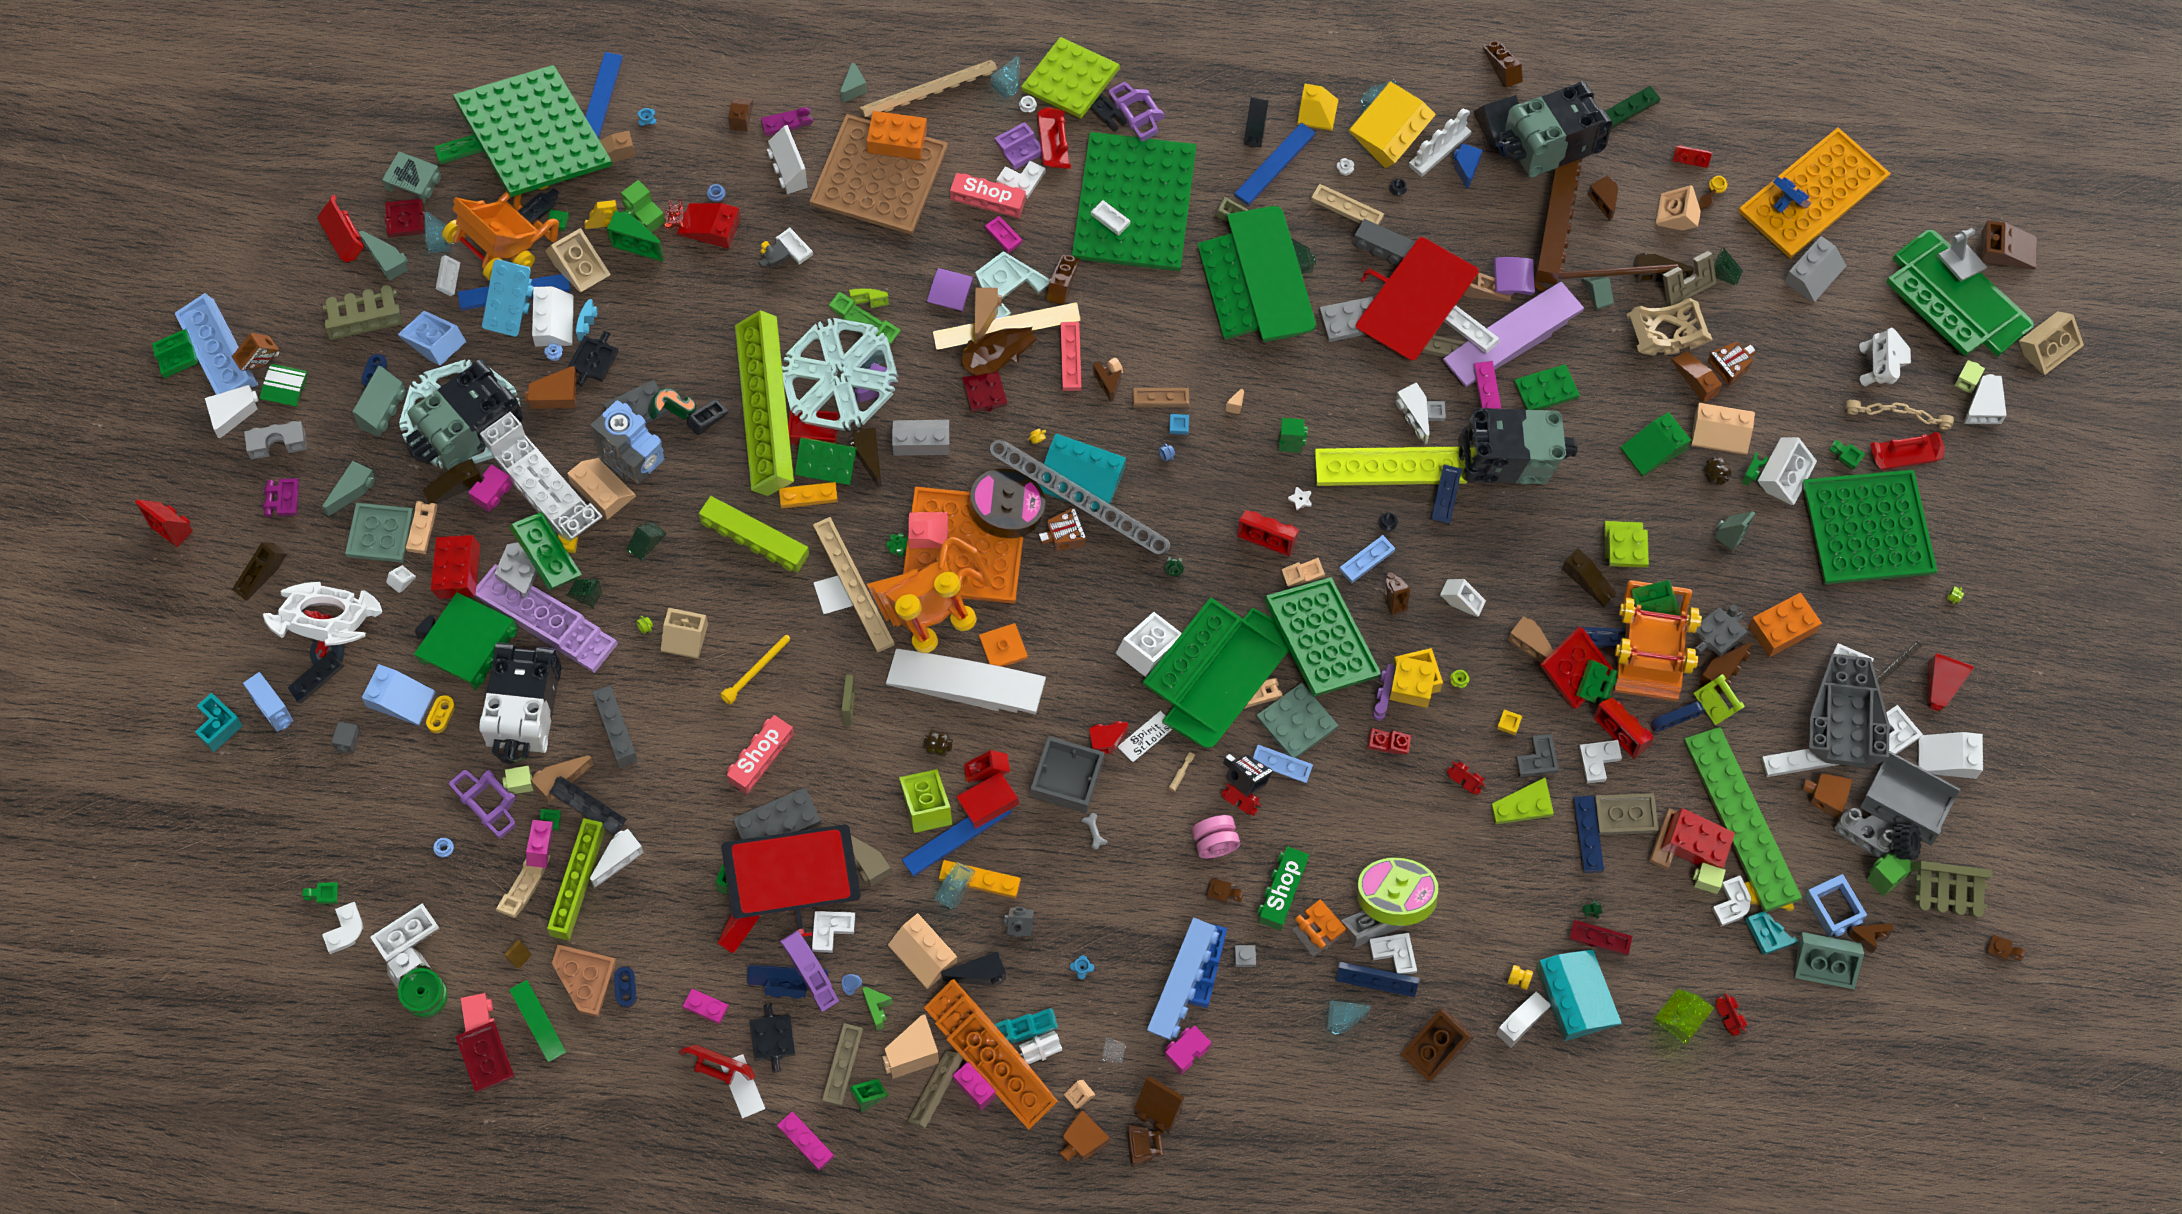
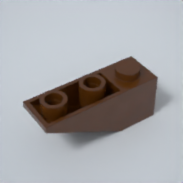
[1483,40,1523,87]
[1046,254,1080,305]
[1699,642,1752,694]

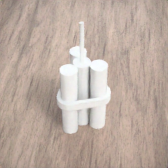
[1018,1031,1062,1064]

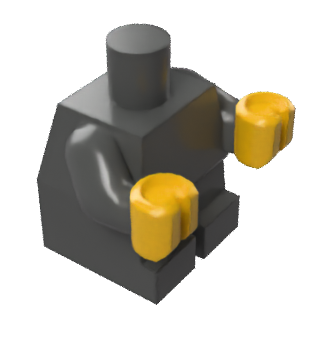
[759,239,790,268]

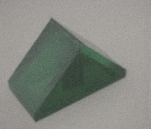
[1714,248,1743,285]
[627,522,666,561]
[567,579,603,608]

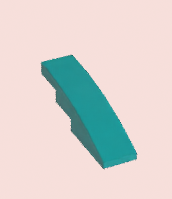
[994,1008,1058,1044]

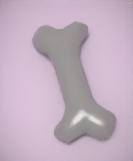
[1081,813,1107,850]

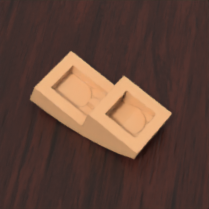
[1281,558,1326,587]

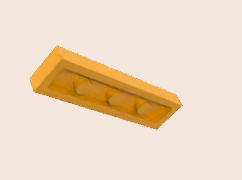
[939,860,1021,899]

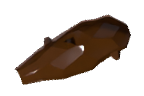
[961,326,1037,376]

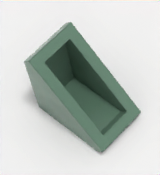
[840,63,867,102]
[1582,276,1614,310]

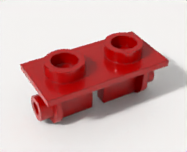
[1673,145,1712,168]
[1446,761,1486,796]
[1221,783,1263,816]
[1715,993,1748,1037]

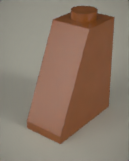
[525,366,577,409]

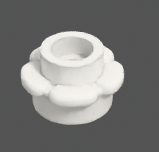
[1019,96,1037,113]
[1337,158,1354,176]

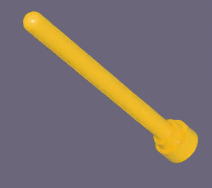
[720,635,790,705]

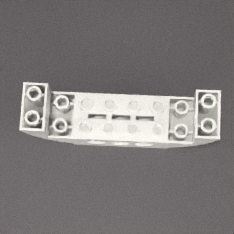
[480,412,602,541]

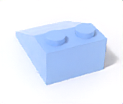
[398,311,466,365]
[362,664,436,726]

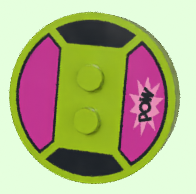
[1357,858,1438,926]

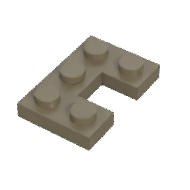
[1663,251,1716,306]

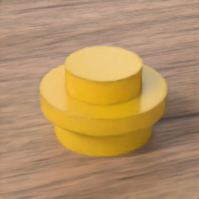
[1709,176,1727,193]

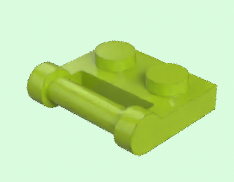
[1694,674,1745,725]

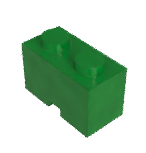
[1279,418,1308,453]

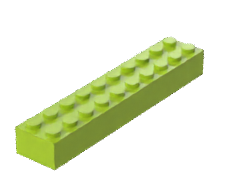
[735,310,794,496]

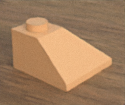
[1656,185,1701,231]

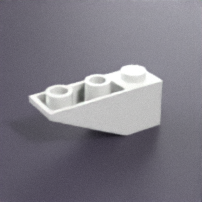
[1395,383,1429,444]

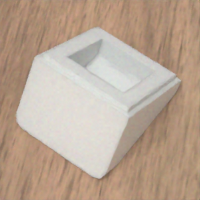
[386,565,416,593]

